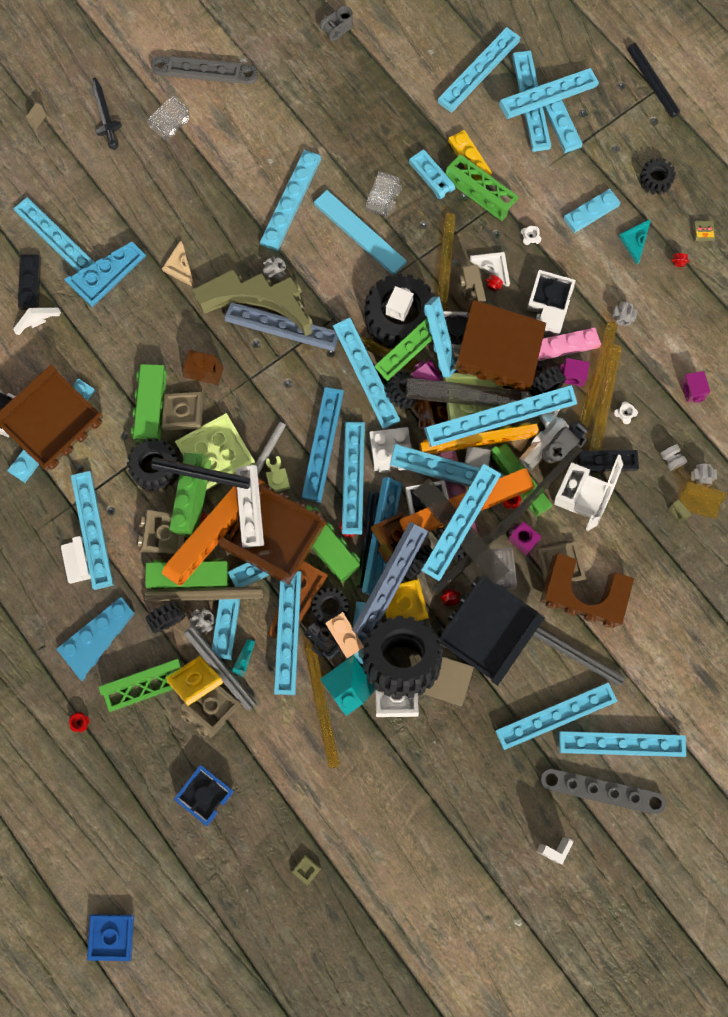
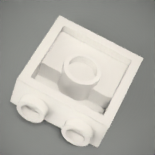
[370,427,412,473]
[376,690,419,717]

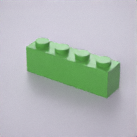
[131,364,167,444]
[169,453,211,537]
[306,505,360,583]
[145,558,229,589]

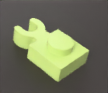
[266,456,290,492]

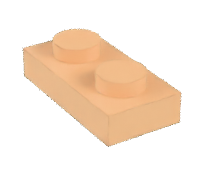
[325,612,363,658]

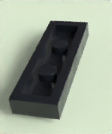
[18,255,41,310]
[577,450,639,472]

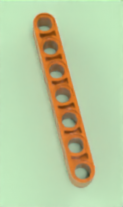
[399,468,535,532]
[162,478,265,586]

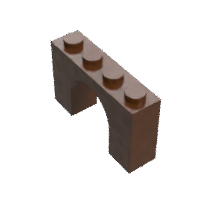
[540,553,634,628]

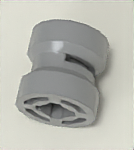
[660,444,687,471]

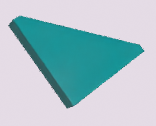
[619,219,651,265]
[232,639,255,677]

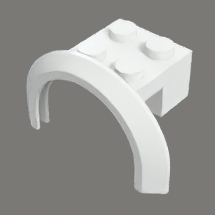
[554,455,623,531]

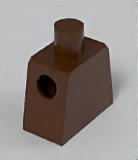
[183,350,224,386]

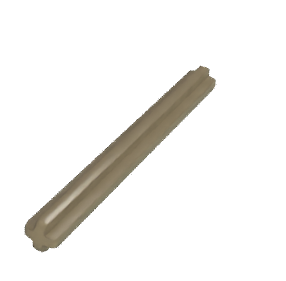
[144,587,264,601]

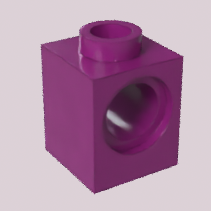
[559,358,590,387]
[411,359,443,393]
[681,371,710,403]
[508,521,541,555]

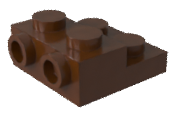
[414,394,449,436]
[371,512,424,564]

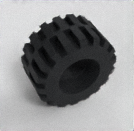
[127,438,180,492]

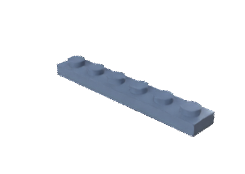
[225,302,339,351]
[352,522,428,638]

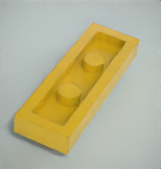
[448,130,492,181]

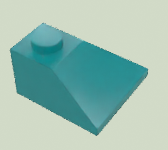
[320,655,376,716]

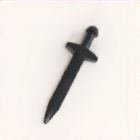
[93,78,122,150]

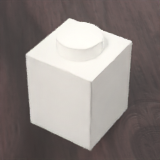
[386,286,413,322]
[536,308,565,337]

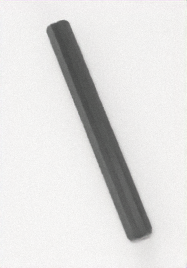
[184,626,256,711]
[533,626,625,686]

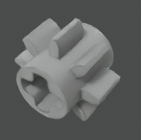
[263,256,286,281]
[612,302,638,326]
[691,464,717,487]
[189,608,215,635]

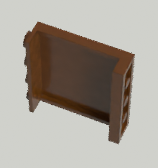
[453,300,546,392]
[0,364,103,471]
[218,484,327,585]

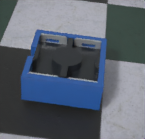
[174,765,235,826]

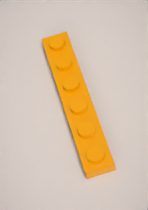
[419,423,539,454]

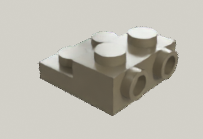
[457,264,486,306]
[136,510,184,555]
[180,686,240,738]

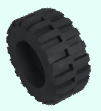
[364,273,436,349]
[363,616,443,699]

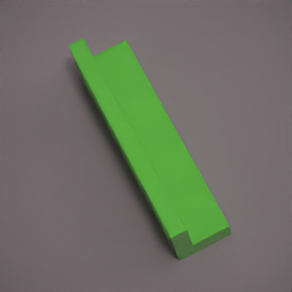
[446,154,519,221]
[374,318,433,381]
[490,443,553,518]
[99,659,183,712]

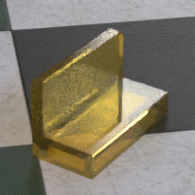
[680,482,727,519]

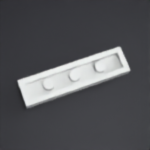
[235,465,264,548]

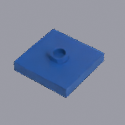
[87,914,135,961]

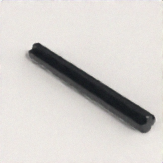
[627,42,680,118]
[151,457,251,489]
[357,492,379,589]

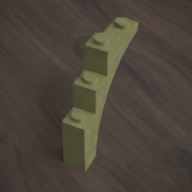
[193,270,313,336]

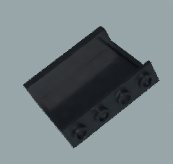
[437,575,545,686]

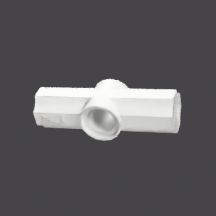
[519,416,569,471]

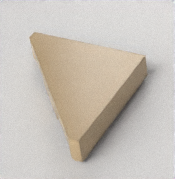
[162,241,194,287]

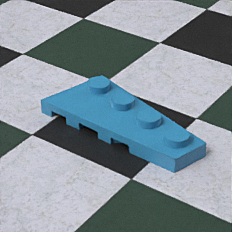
[64,242,146,308]
[57,597,135,681]

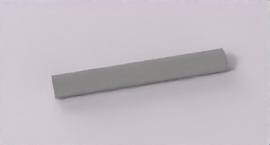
[255,422,286,474]

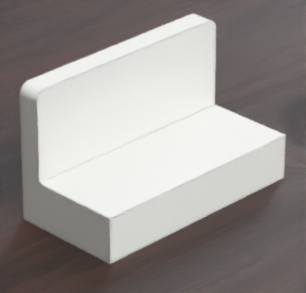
[61,536,91,584]
[536,837,574,864]

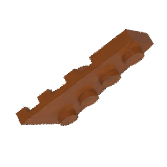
[269,561,328,640]

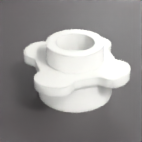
[521,226,541,245]
[614,402,638,424]

